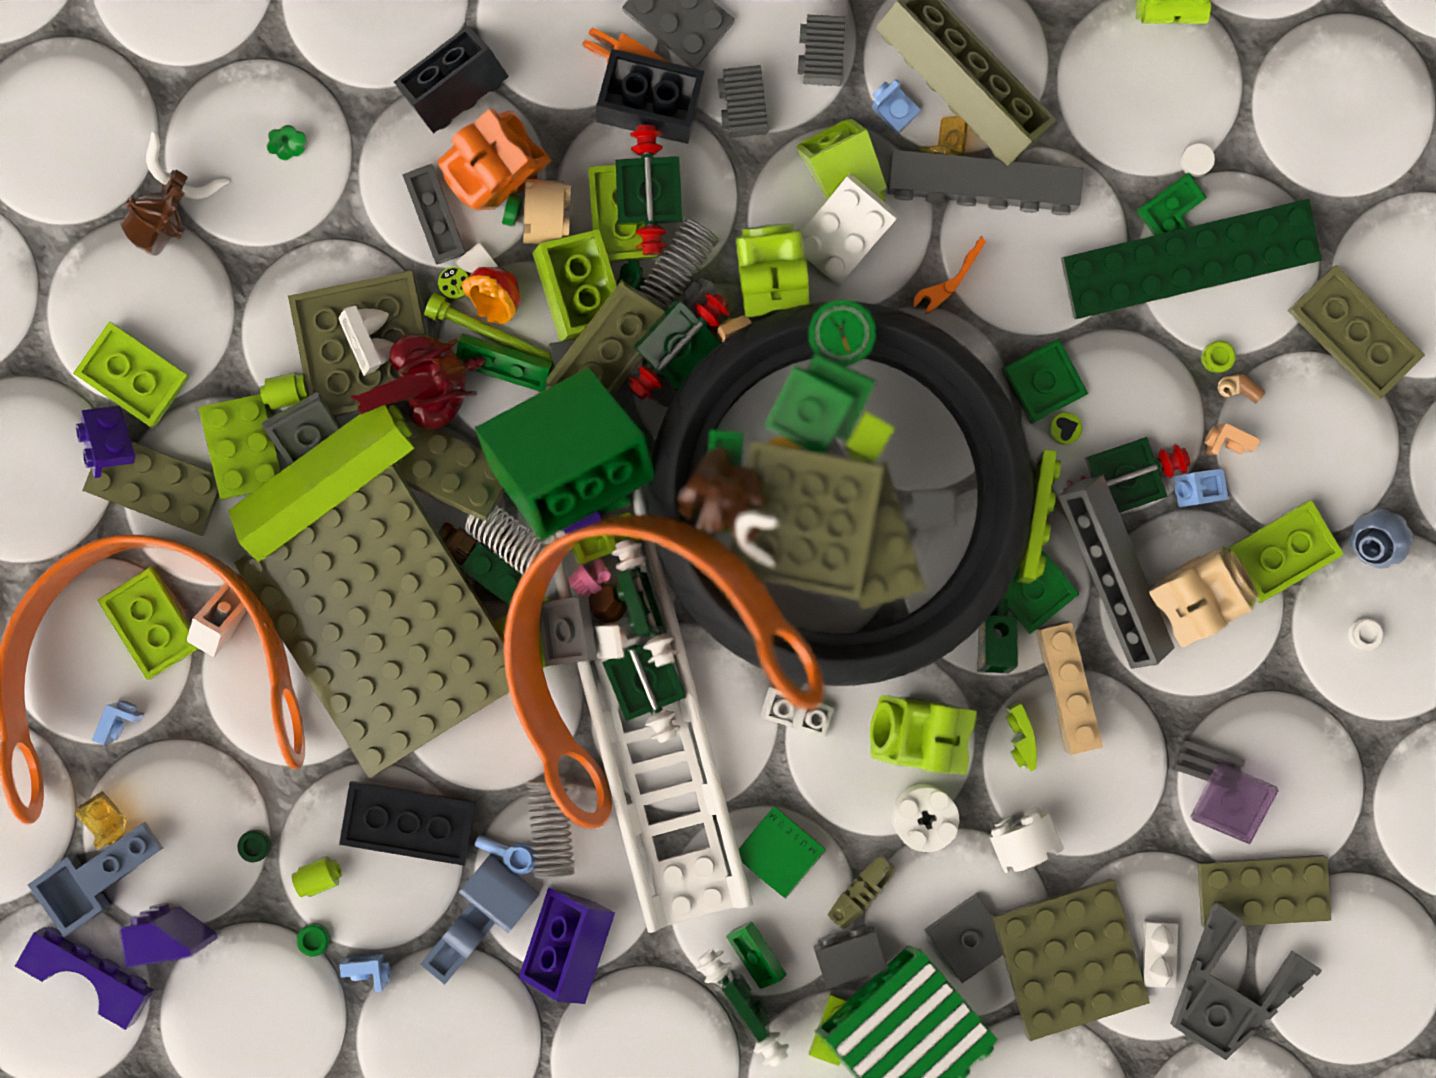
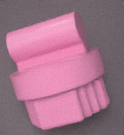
[568,558,611,597]

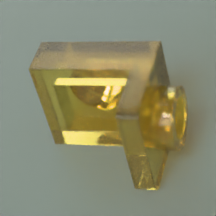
[75,791,127,849]

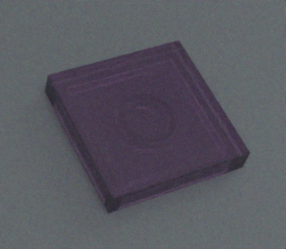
[1190,762,1279,844]

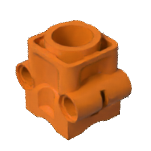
[437,109,552,210]

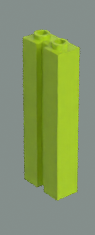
[228,404,414,563]

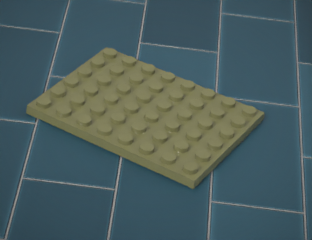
[234,463,510,778]

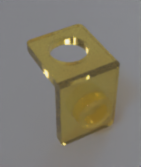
[918,116,968,156]

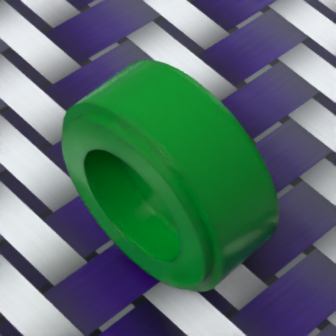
[502,194,522,227]
[297,923,331,957]

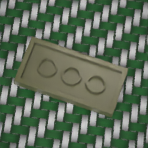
[1287,265,1425,400]
[546,280,667,396]
[395,414,505,522]
[82,441,219,536]
[858,462,926,610]
[1197,855,1332,928]

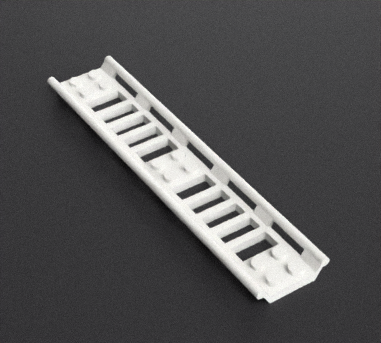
[545,487,753,933]

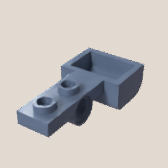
[28,822,163,937]
[420,853,540,985]

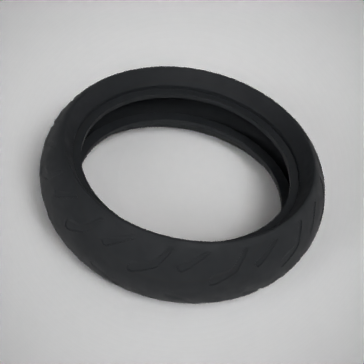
[648,301,1034,686]

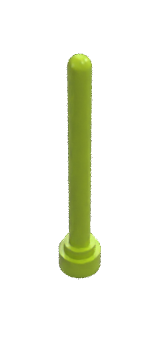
[424,293,553,368]

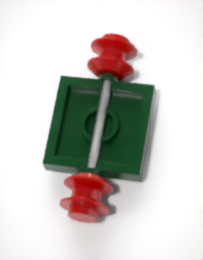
[615,125,683,255]
[628,293,730,400]
[1063,437,1190,513]

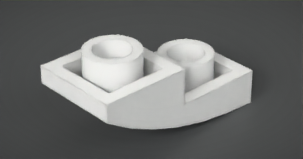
[592,621,628,658]
[760,687,834,738]

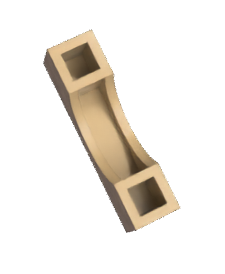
[1035,621,1103,755]

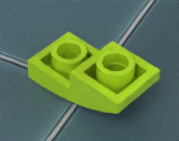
[1005,701,1037,772]

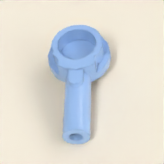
[475,835,537,875]

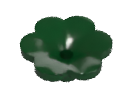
[616,259,646,290]

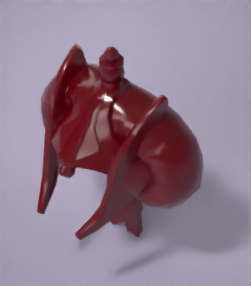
[351,334,486,430]

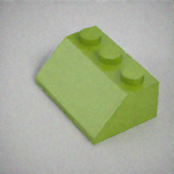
[532,229,617,342]

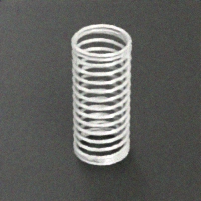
[465,505,561,575]

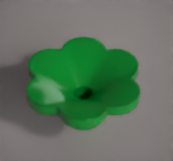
[266,125,306,160]

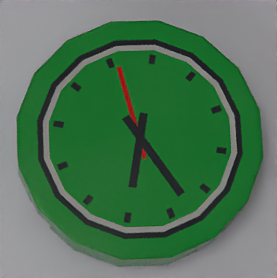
[808,300,875,367]

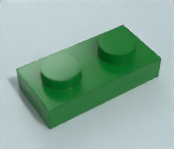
[726,921,787,989]

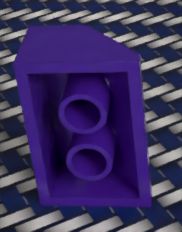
[518,887,615,1004]
[120,903,217,968]

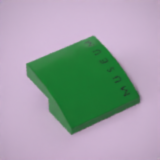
[739,806,826,899]

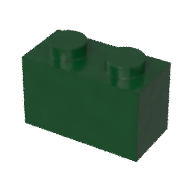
[460,543,523,605]

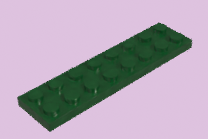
[1061,199,1322,319]

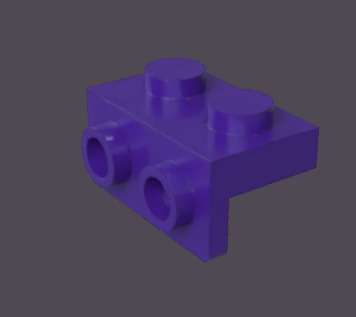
[76,406,135,478]

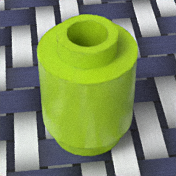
[260,373,308,409]
[291,856,342,897]

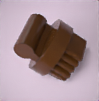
[438,522,477,565]
[588,585,628,623]

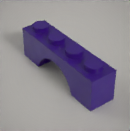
[15,927,154,1030]

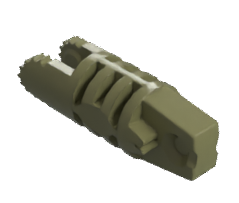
[828,856,896,929]

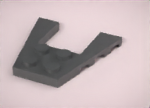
[1170,901,1322,1060]

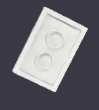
[802,173,899,286]

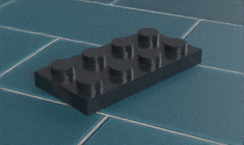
[339,781,477,866]

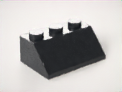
[394,26,509,134]
[596,49,704,144]

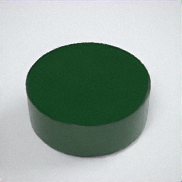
[237,829,271,863]

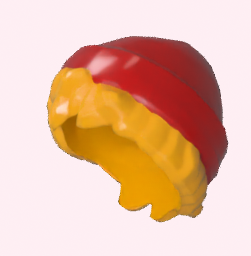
[462,267,521,325]

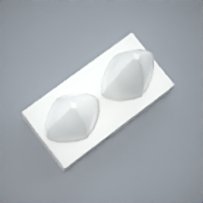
[338,305,394,376]
[1141,920,1178,988]

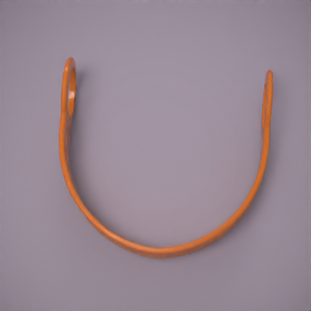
[504,515,824,829]
[0,534,305,824]

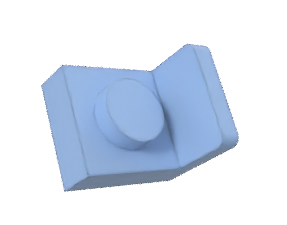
[871,79,921,135]
[1174,468,1229,507]
[92,700,144,745]
[340,953,391,992]

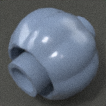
[1350,508,1413,569]

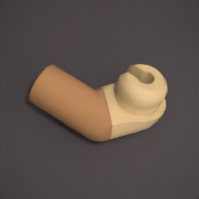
[1218,374,1266,403]

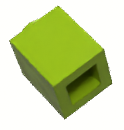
[844,412,895,464]

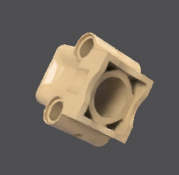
[1149,546,1258,648]

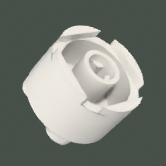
[891,784,959,852]
[989,806,1064,873]

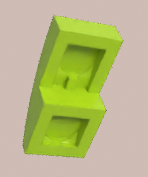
[572,512,642,566]

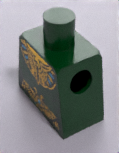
[977,599,1018,674]

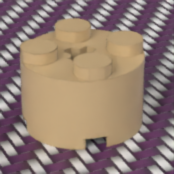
[523,179,571,244]

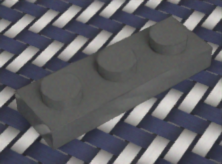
[402,163,466,265]

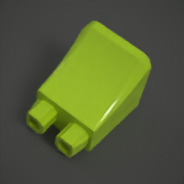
[796,119,887,203]

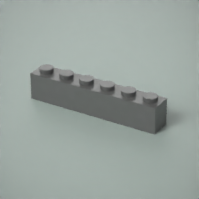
[887,150,1084,216]
[1059,475,1175,669]

